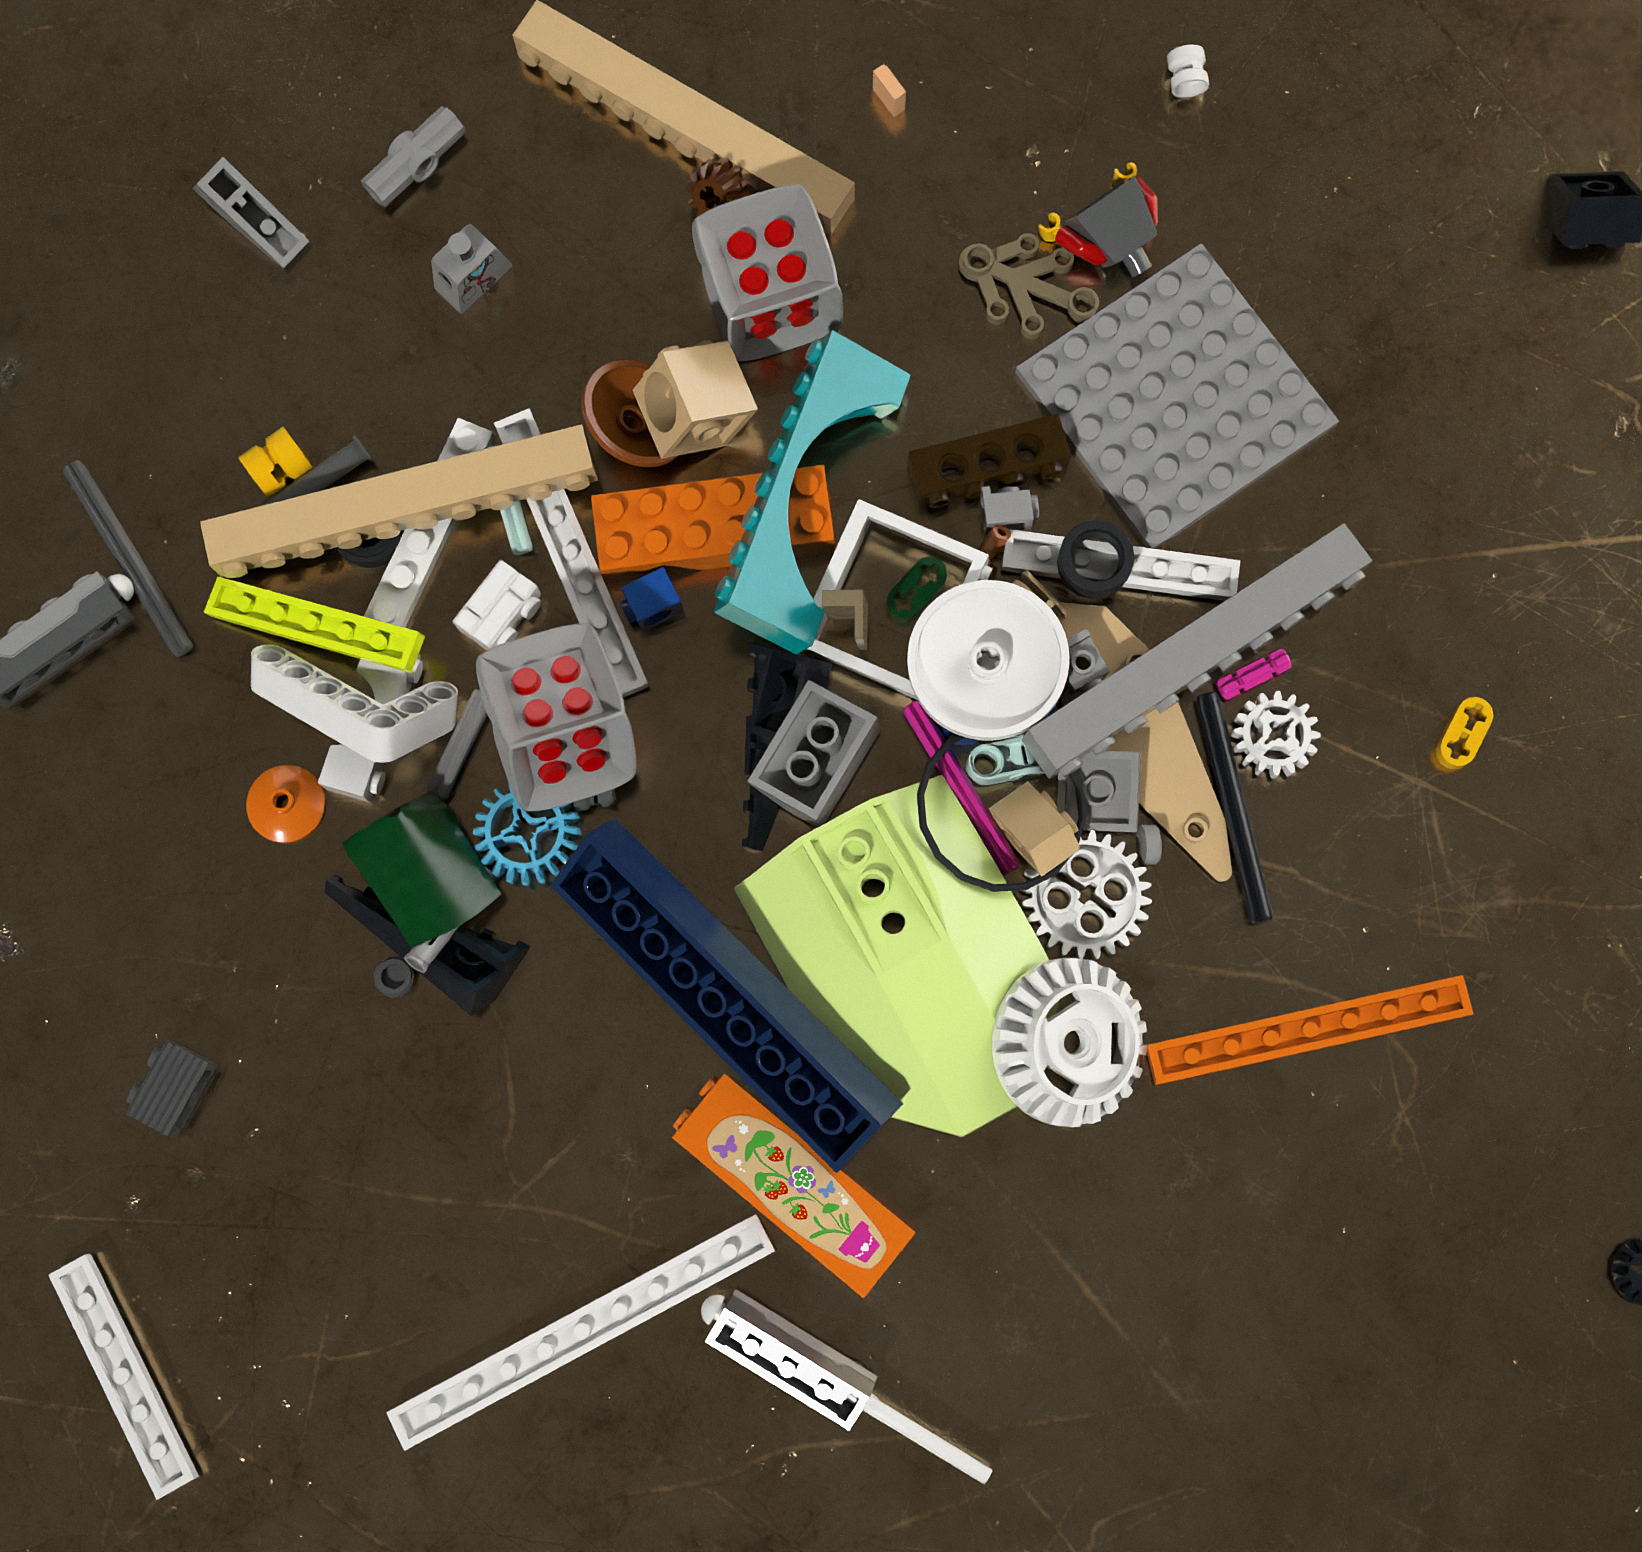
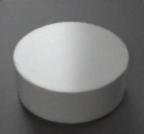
[1136,824,1162,865]

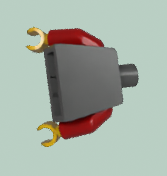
[1038,162,1158,277]

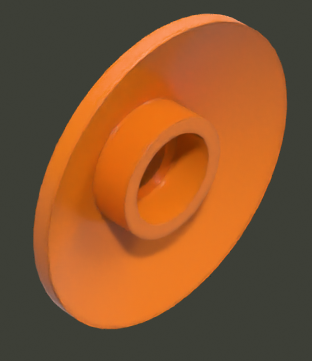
[246,765,326,843]

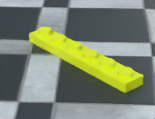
[204,576,425,673]

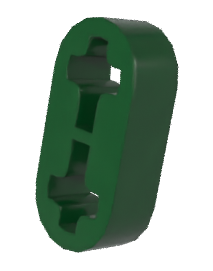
[886,556,948,623]

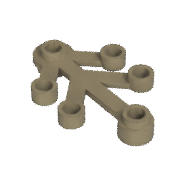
[959,233,1099,339]

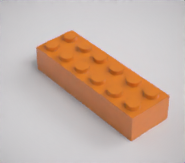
[591,465,835,583]

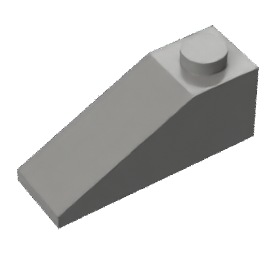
[193,157,309,268]

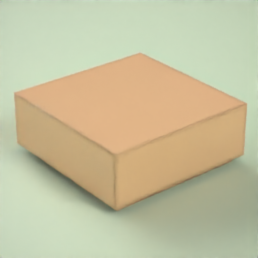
[873,64,906,117]

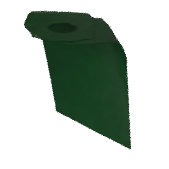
[341,791,501,948]

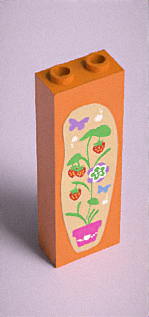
[672,1073,916,1299]

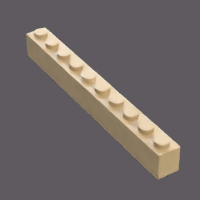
[512,0,855,235]
[200,424,598,578]

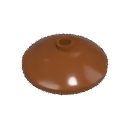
[582,360,679,467]

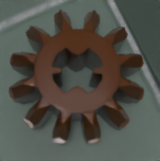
[685,159,751,218]

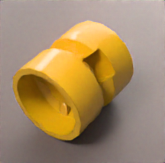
[238,427,313,498]

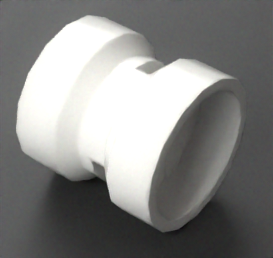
[1167,45,1209,98]

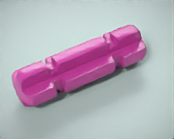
[1216,648,1291,700]

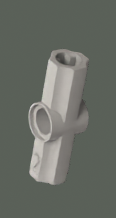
[361,106,466,207]

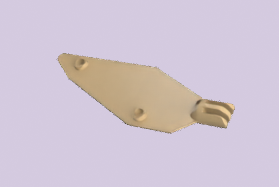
[1012,570,1232,882]

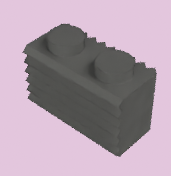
[125,1040,218,1137]

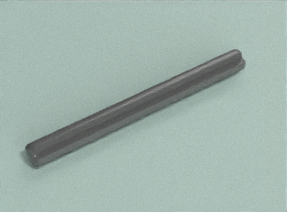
[63,460,193,657]

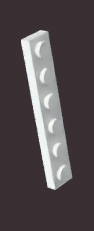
[364,418,495,628]
[1001,529,1240,601]
[48,1254,199,1500]

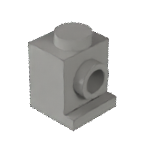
[980,486,1039,536]
[1065,629,1110,696]

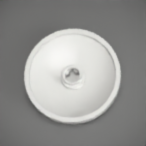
[907,580,1069,741]

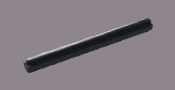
[1196,692,1273,923]

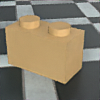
[989,781,1081,877]

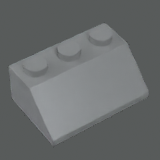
[747,680,881,828]

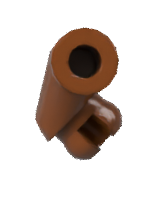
[971,525,1011,580]

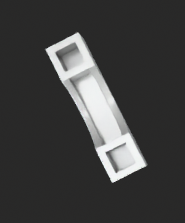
[318,654,423,803]

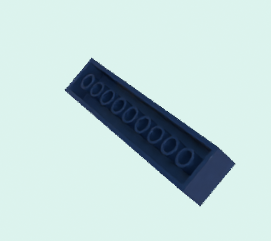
[550,818,903,1173]

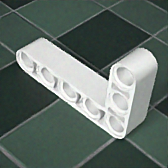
[251,645,458,763]

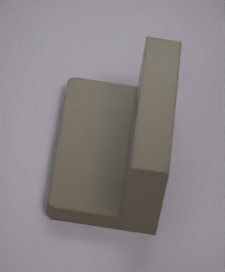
[822,590,868,650]

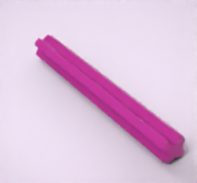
[904,700,1019,875]

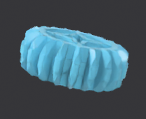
[473,783,582,886]

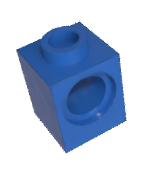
[619,567,684,631]

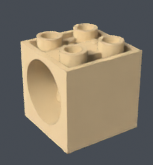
[632,340,758,459]

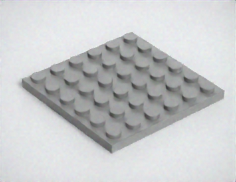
[1015,243,1339,549]

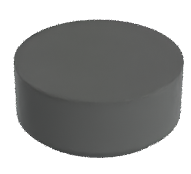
[374,957,416,998]

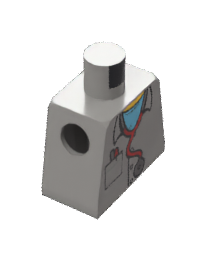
[431,224,512,315]

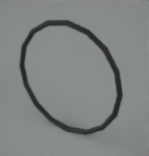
[917,731,1086,892]

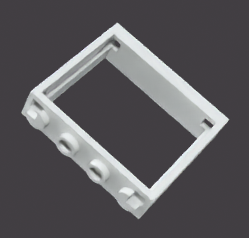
[803,499,993,700]

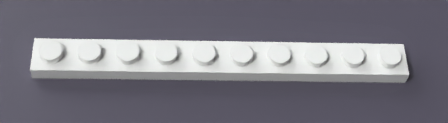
[386,1214,776,1451]

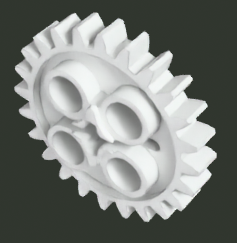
[1020,830,1152,961]

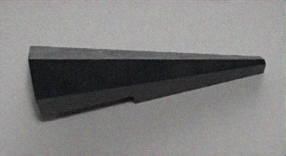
[742,643,833,850]
[324,875,529,1016]

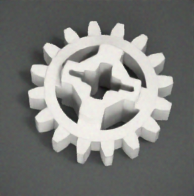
[1231,691,1321,779]

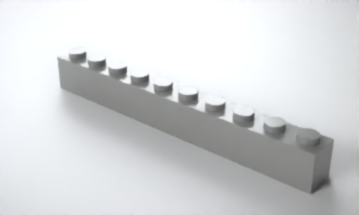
[1022,523,1373,779]

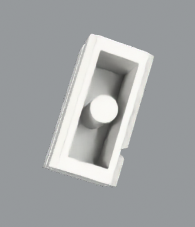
[452,560,542,650]

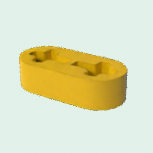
[1435,697,1493,769]

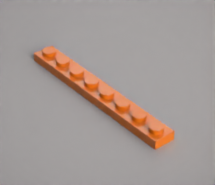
[1146,975,1474,1085]

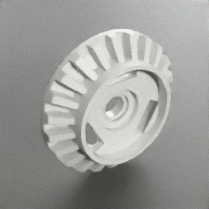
[992,958,1147,1127]

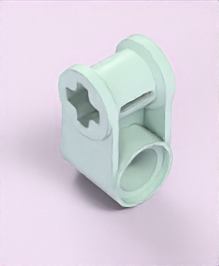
[965,735,1044,786]

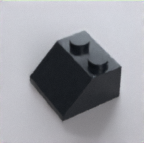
[1548,171,1642,249]

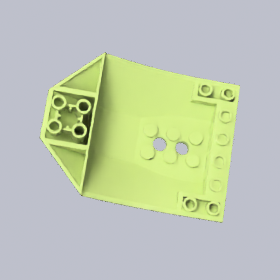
[734,775,1061,1137]

